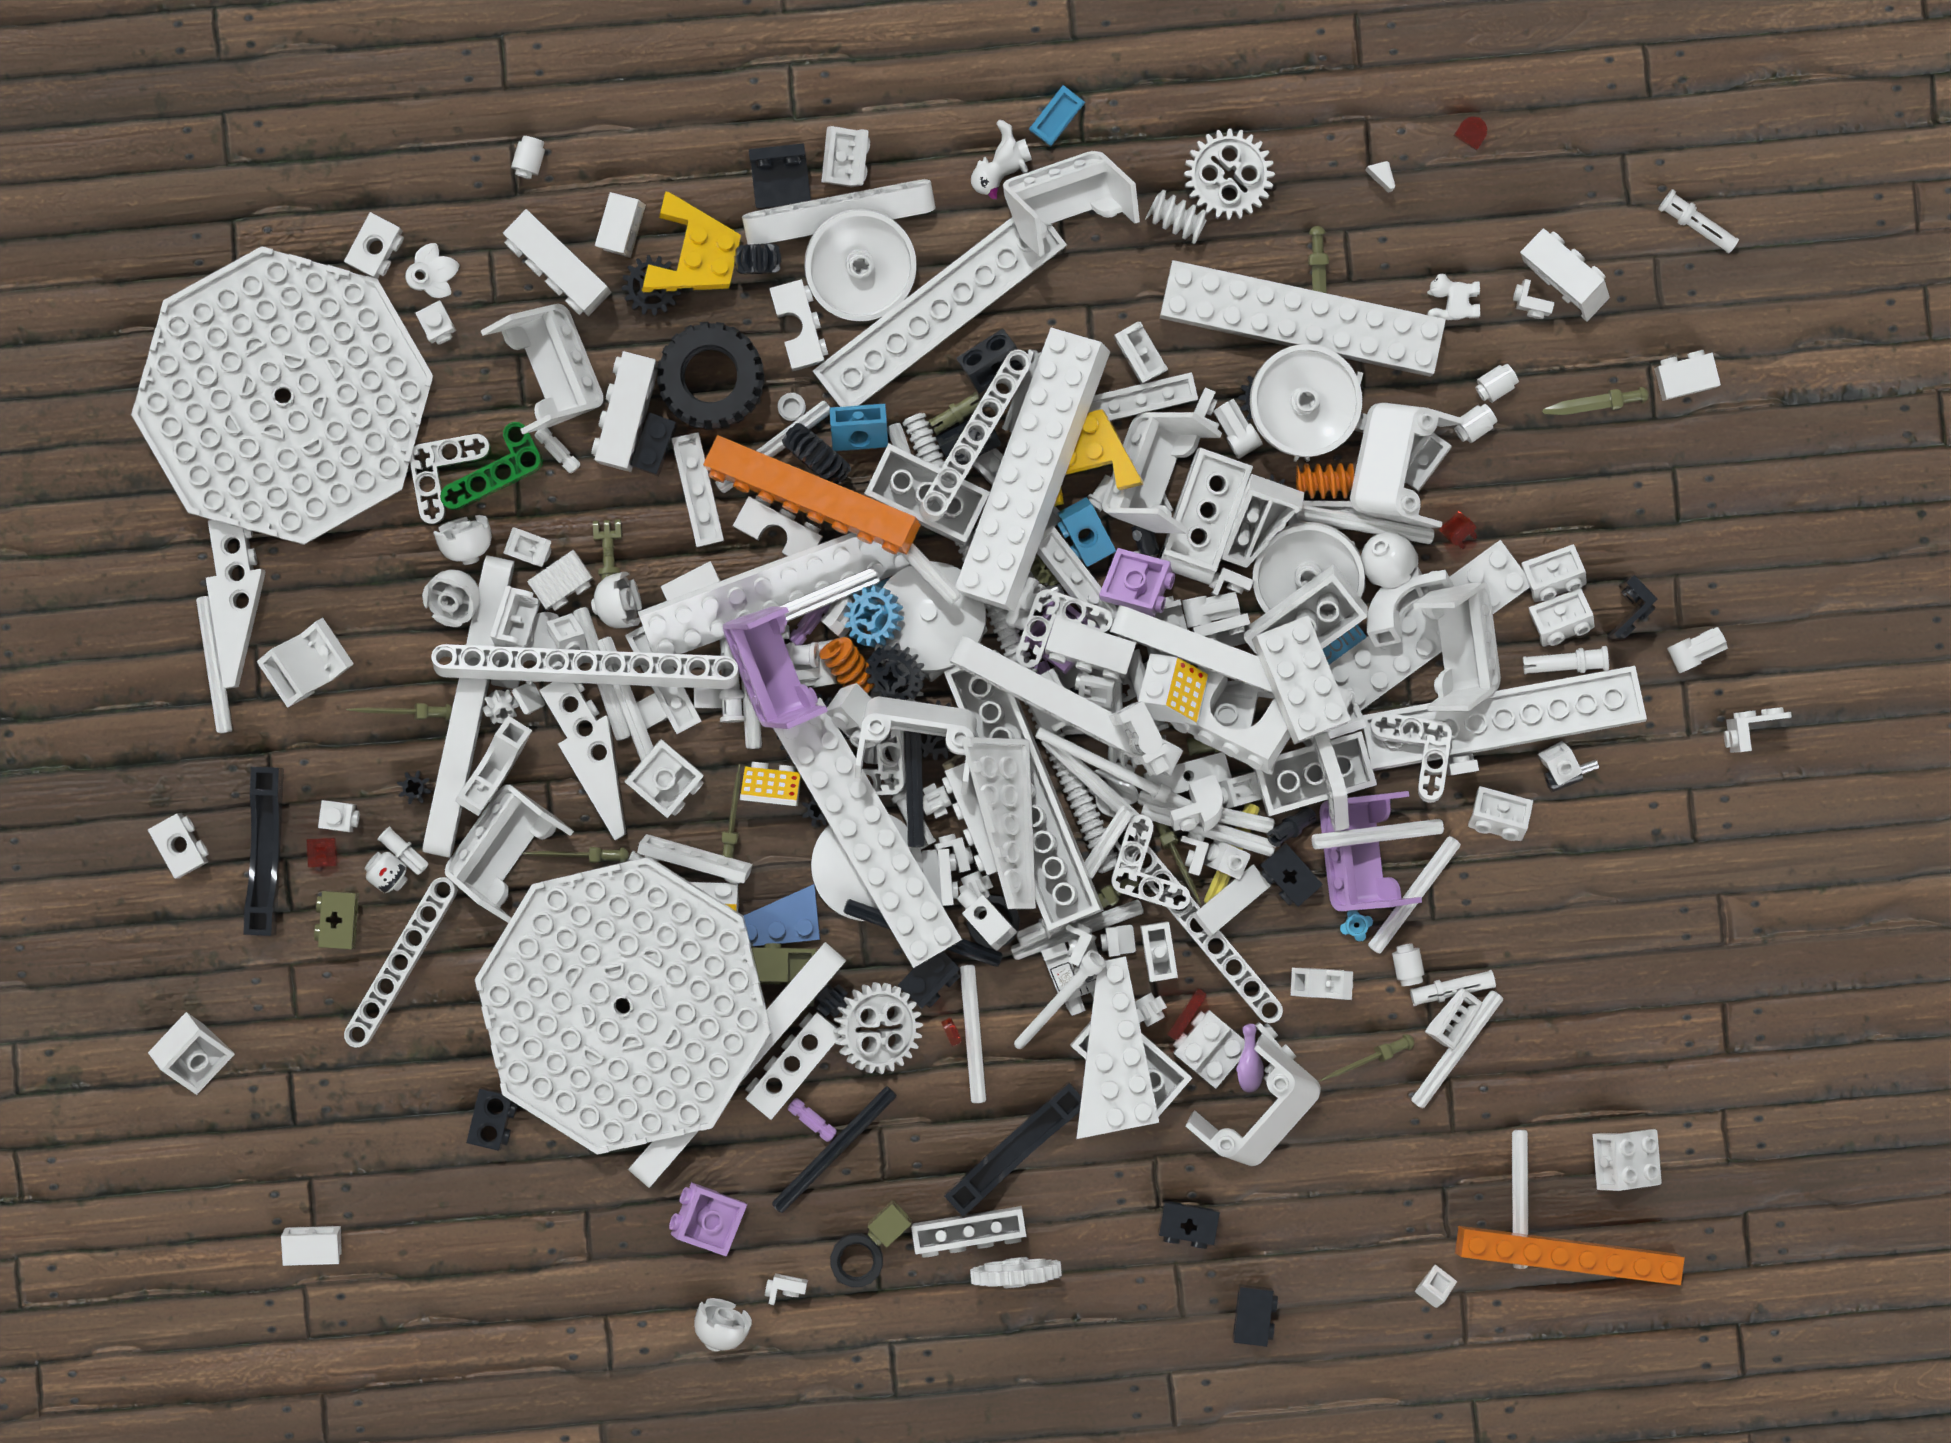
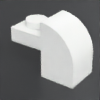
[1170,774,1223,832]
[1291,968,1353,1000]

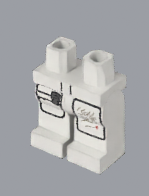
[1109,701,1171,776]
[1041,933,1098,1016]

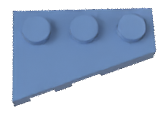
[744,884,820,946]

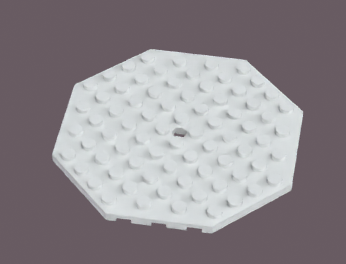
[131,246,433,545]
[475,857,772,1155]

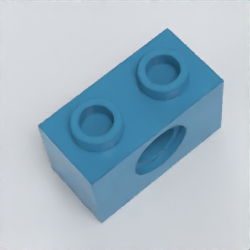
[830,404,888,451]
[1057,497,1116,567]

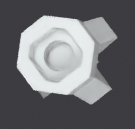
[820,588,869,638]

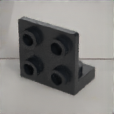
[748,143,811,209]
[1607,575,1658,640]

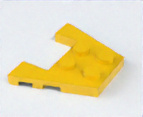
[642,191,741,292]
[1054,409,1144,506]

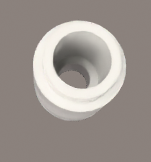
[511,136,545,179]
[1475,364,1519,403]
[1454,404,1497,443]
[1392,944,1425,986]

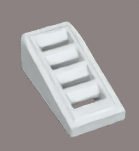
[1425,988,1483,1050]

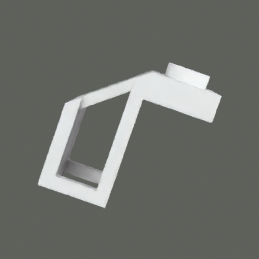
[257,618,354,708]

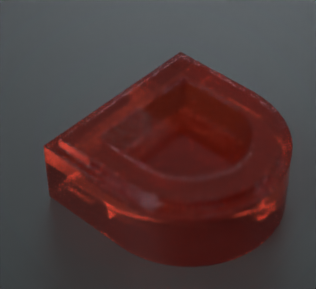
[1453,116,1487,151]
[941,1018,962,1047]

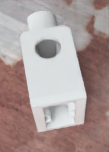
[957,888,1017,951]

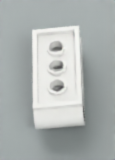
[1158,448,1253,585]

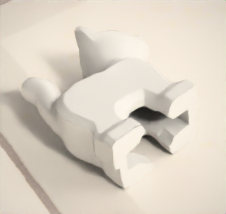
[1427,274,1480,320]
[1006,577,1046,631]

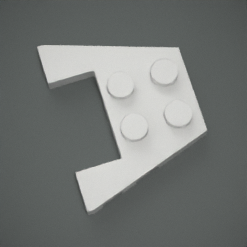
[1194,680,1275,775]

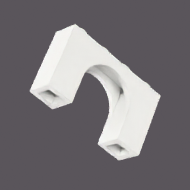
[1170,666,1291,772]

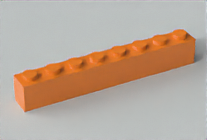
[703,435,921,555]
[1455,1226,1685,1285]

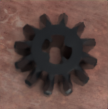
[734,243,782,275]

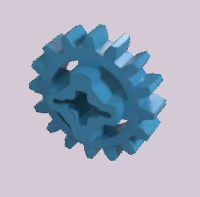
[844,585,904,648]

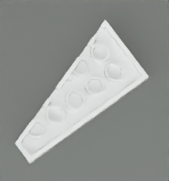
[961,737,1036,909]
[1076,956,1159,1139]

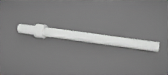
[1035,727,1190,808]

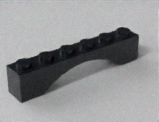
[243,767,284,936]
[944,1081,1082,1217]

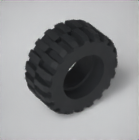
[657,321,765,431]

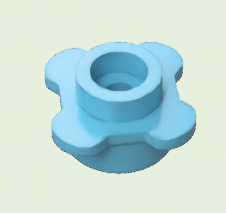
[1340,910,1373,941]

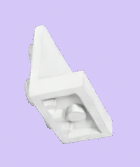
[1593,1129,1661,1191]

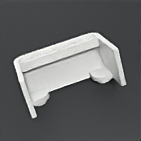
[1003,151,1140,257]
[481,304,603,434]
[1350,403,1464,528]
[1102,412,1222,534]
[1413,583,1501,711]
[855,697,977,794]
[445,785,574,923]
[1186,1034,1321,1166]

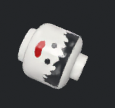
[365,852,407,893]

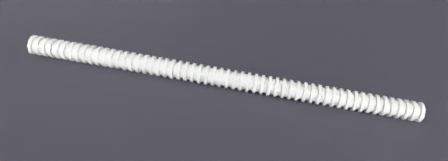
[903,413,1118,873]

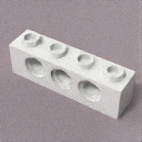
[745,1011,841,1120]

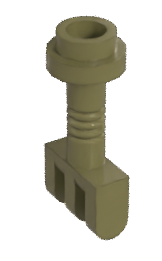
[593,519,622,581]

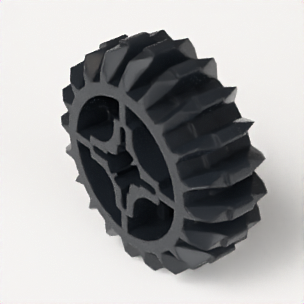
[782,423,851,485]

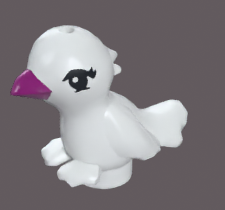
[971,120,1032,200]

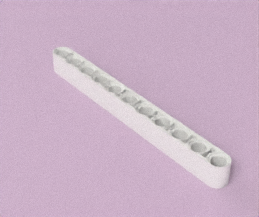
[423,555,514,858]
[431,644,739,689]
[628,942,846,1188]

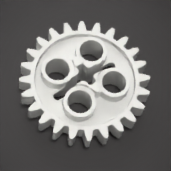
[1184,129,1275,220]
[833,982,923,1074]
[970,1257,1062,1288]

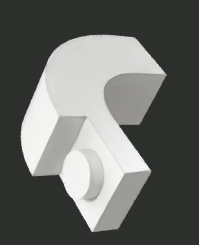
[1367,567,1454,648]
[455,716,532,816]

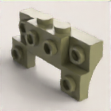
[750,943,816,1008]

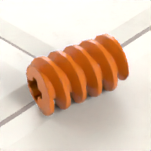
[1296,463,1354,499]
[819,637,875,693]

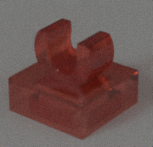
[1438,511,1477,549]
[307,838,337,867]

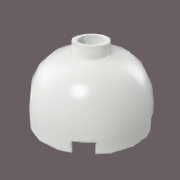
[433,515,492,565]
[1361,532,1418,589]
[422,570,480,627]
[591,572,642,628]
[694,1298,752,1351]

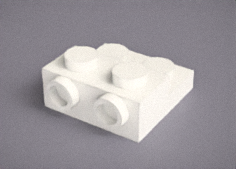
[625,739,704,818]
[1173,1010,1245,1088]

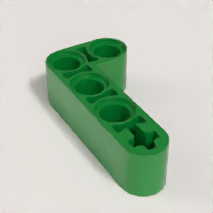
[440,422,543,511]

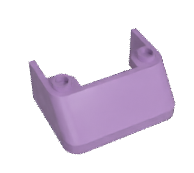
[723,606,828,729]
[1320,791,1422,911]

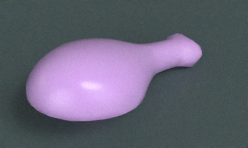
[1236,1024,1264,1093]

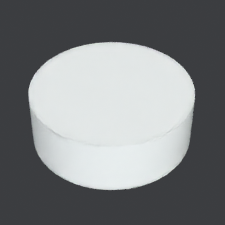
[778,393,806,421]

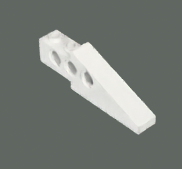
[206,520,265,689]
[539,682,626,840]

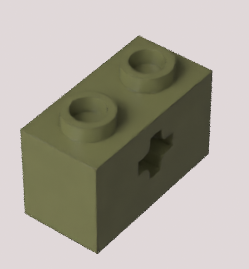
[314,891,359,949]
[868,1199,912,1248]

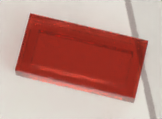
[1167,988,1207,1040]

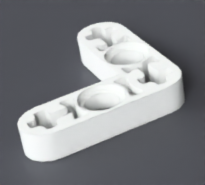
[410,434,490,524]
[1016,589,1113,668]
[1371,713,1452,803]
[863,729,906,795]
[1313,732,1349,832]
[1111,814,1191,910]

